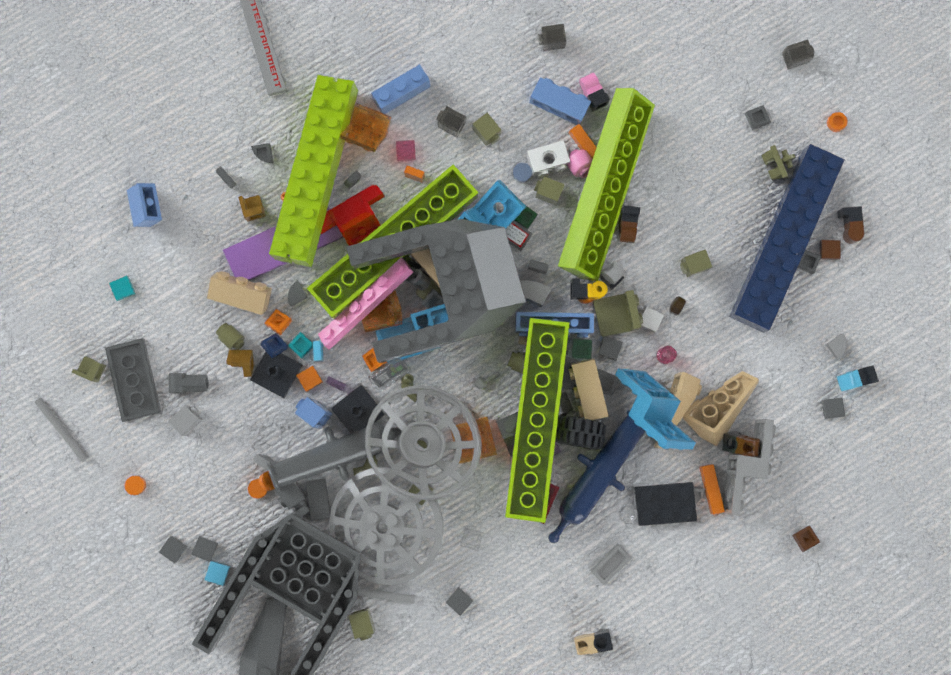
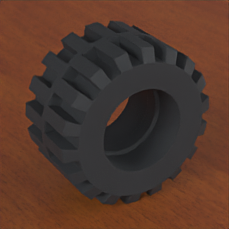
[555,416,607,450]

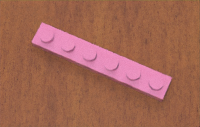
[318,257,413,350]

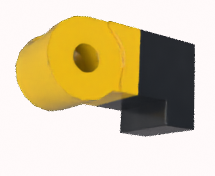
[570,278,608,300]

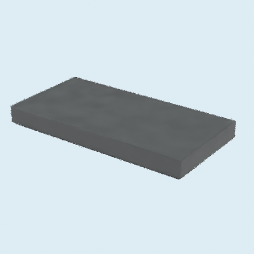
[105,338,162,422]

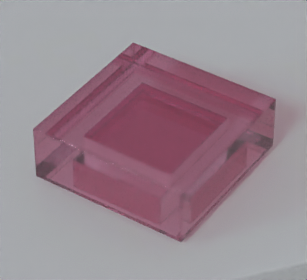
[396,140,416,161]

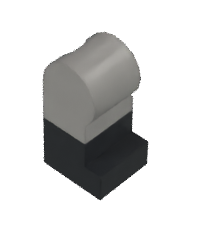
[599,261,626,290]

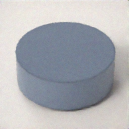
[513,163,532,183]

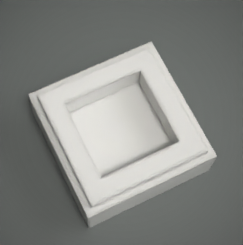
[641,307,664,333]

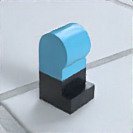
[836,365,879,391]

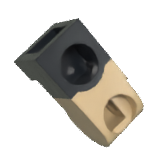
[574,628,613,655]

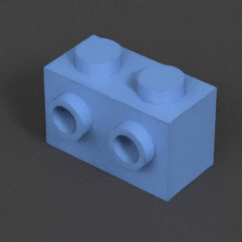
[127,183,162,227]

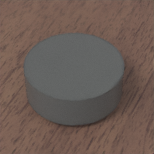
[344,171,362,189]

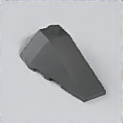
[496,391,573,457]

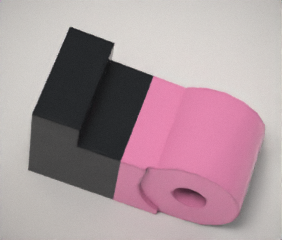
[579,73,610,112]

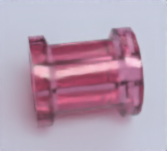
[656,346,677,364]

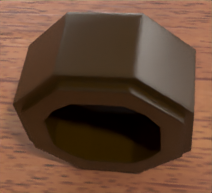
[669,296,686,316]

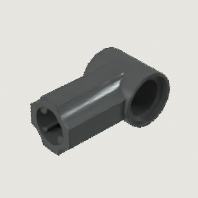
[169,373,209,393]

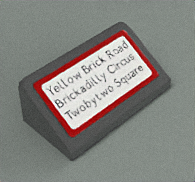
[505,221,532,251]

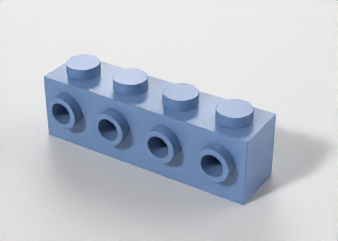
[515,312,594,338]

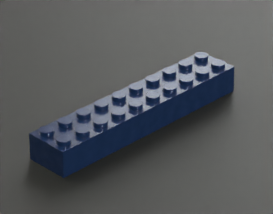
[729,144,845,333]

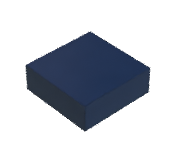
[260,333,288,358]

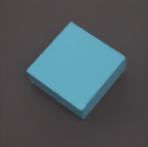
[313,341,324,362]
[204,560,231,586]

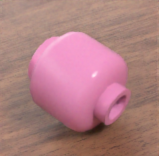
[567,149,593,178]

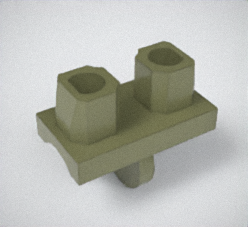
[761,145,796,181]

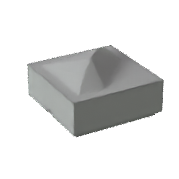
[253,454,274,471]

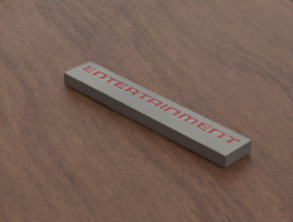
[240,0,287,96]

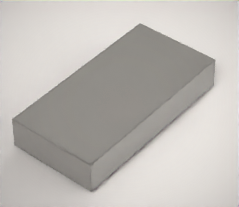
[590,543,632,585]

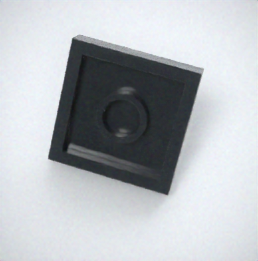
[250,351,303,399]
[331,385,386,433]

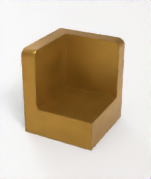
[238,195,266,222]
[226,350,255,377]

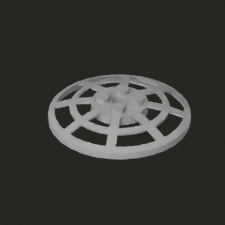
[365,385,482,500]
[330,466,444,585]

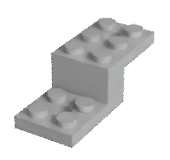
[723,419,776,516]

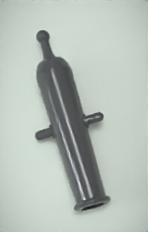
[267,420,416,491]

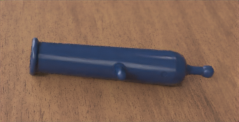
[548,410,645,543]

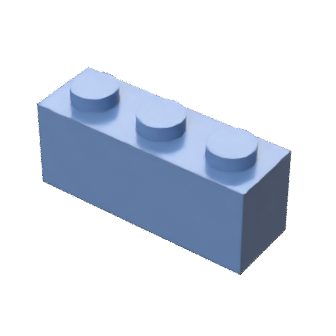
[371,64,430,115]
[529,77,591,125]
[295,397,333,429]

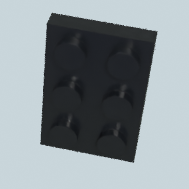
[634,482,697,526]

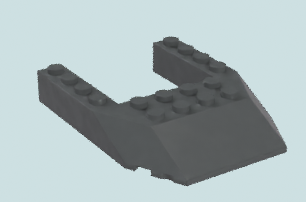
[346,219,526,363]
[192,513,360,675]

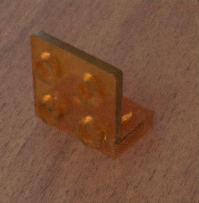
[340,103,392,152]
[362,290,403,332]
[451,417,497,464]

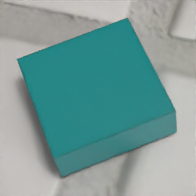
[109,275,136,301]
[288,332,313,359]

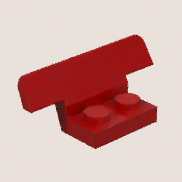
[320,185,385,246]

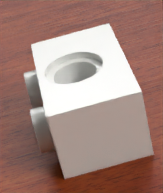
[526,140,570,178]

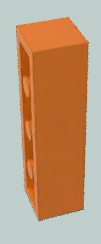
[569,124,597,159]
[699,464,725,514]

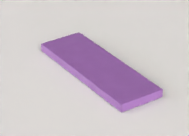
[223,206,343,281]

